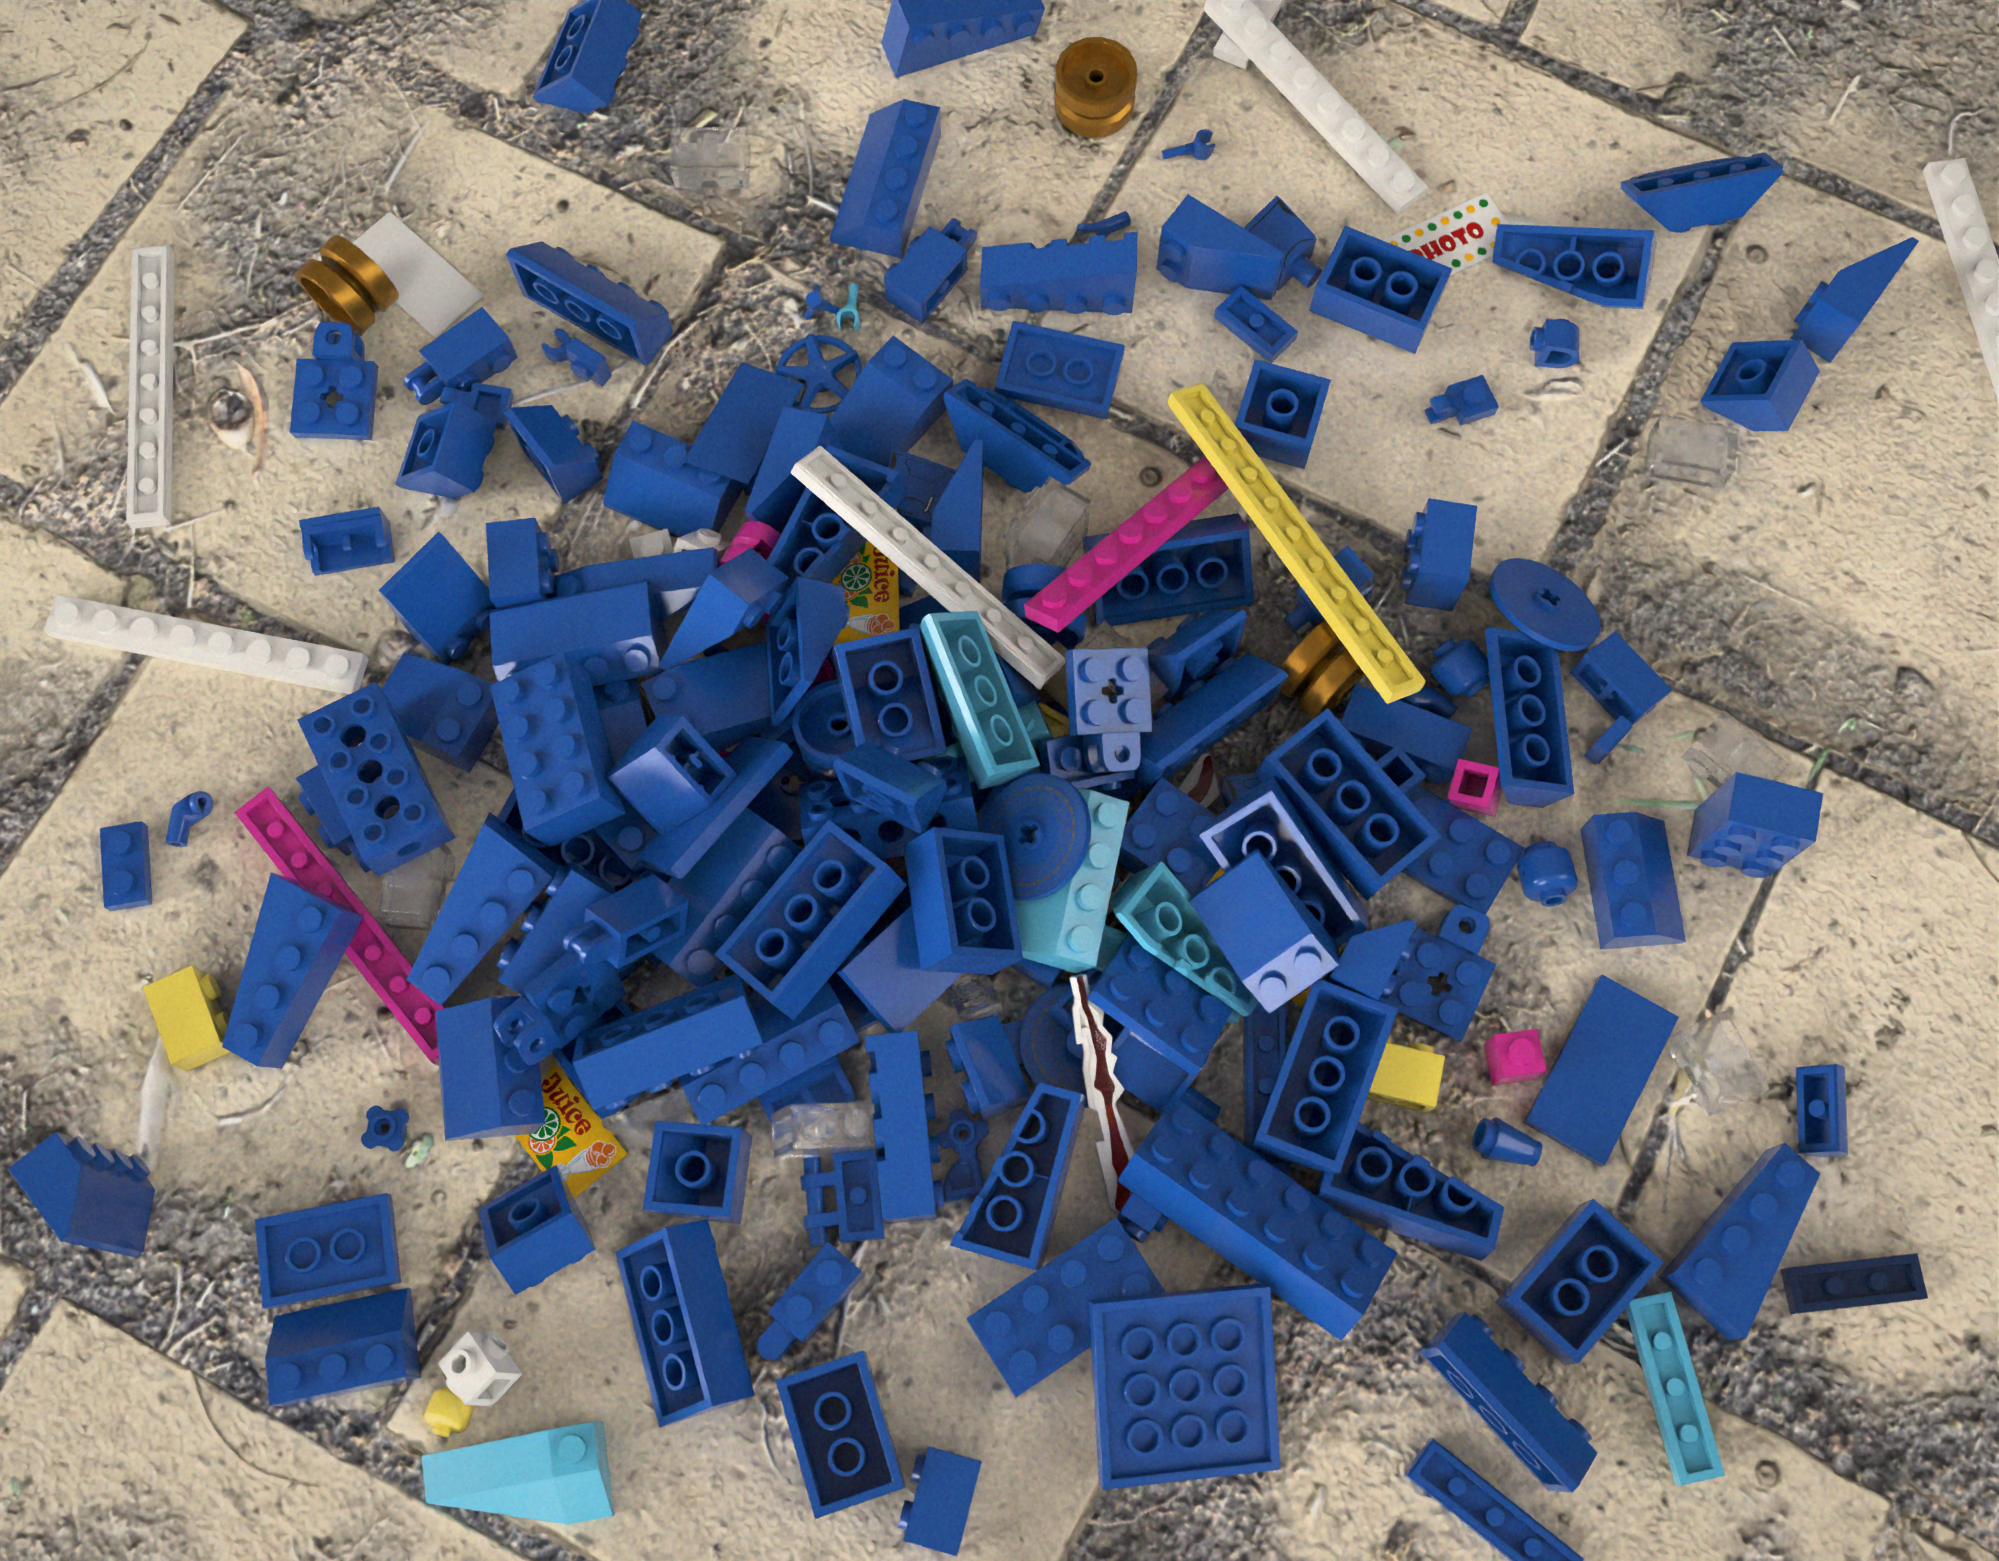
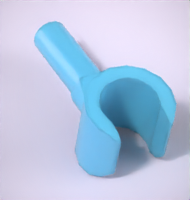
[836,284,861,332]

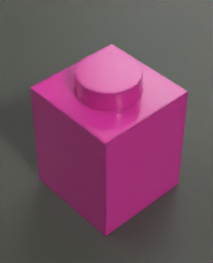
[1447,758,1502,817]
[1483,1029,1547,1086]

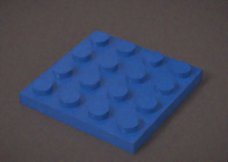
[1089,1283,1281,1490]

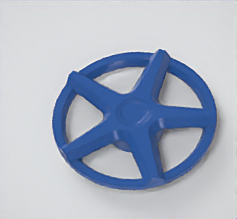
[776,334,862,414]

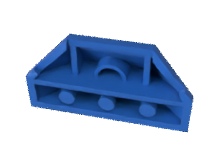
[1621,153,1783,233]
[943,379,1092,493]

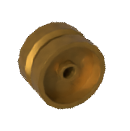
[1054,37,1137,138]
[296,235,399,336]
[1280,620,1365,720]

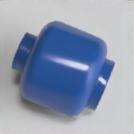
[1430,637,1490,699]
[1517,841,1577,907]

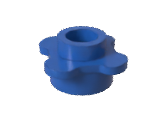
[361,1105,409,1152]
[938,1109,989,1160]

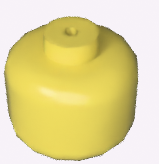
[424,1386,474,1437]

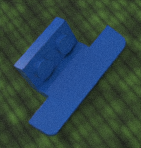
[1066,1018,1221,1122]

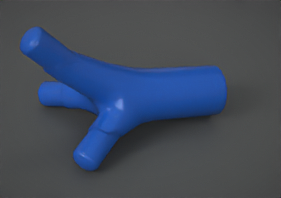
[1077,211,1131,238]
[804,285,840,320]

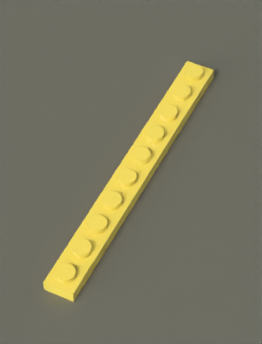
[1167,383,1426,704]

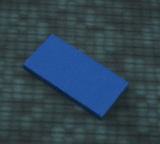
[635,735,793,879]
[1523,975,1679,1167]

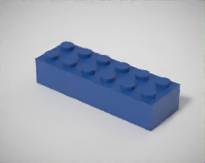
[1117,1097,1397,1341]

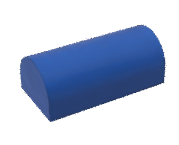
[1796,1064,1848,1158]

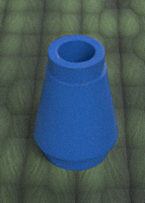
[1472,1117,1542,1167]

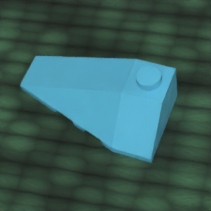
[1110,861,1259,1017]
[422,1421,614,1525]

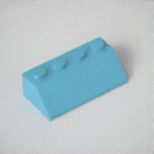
[919,611,1040,789]
[1014,789,1130,973]

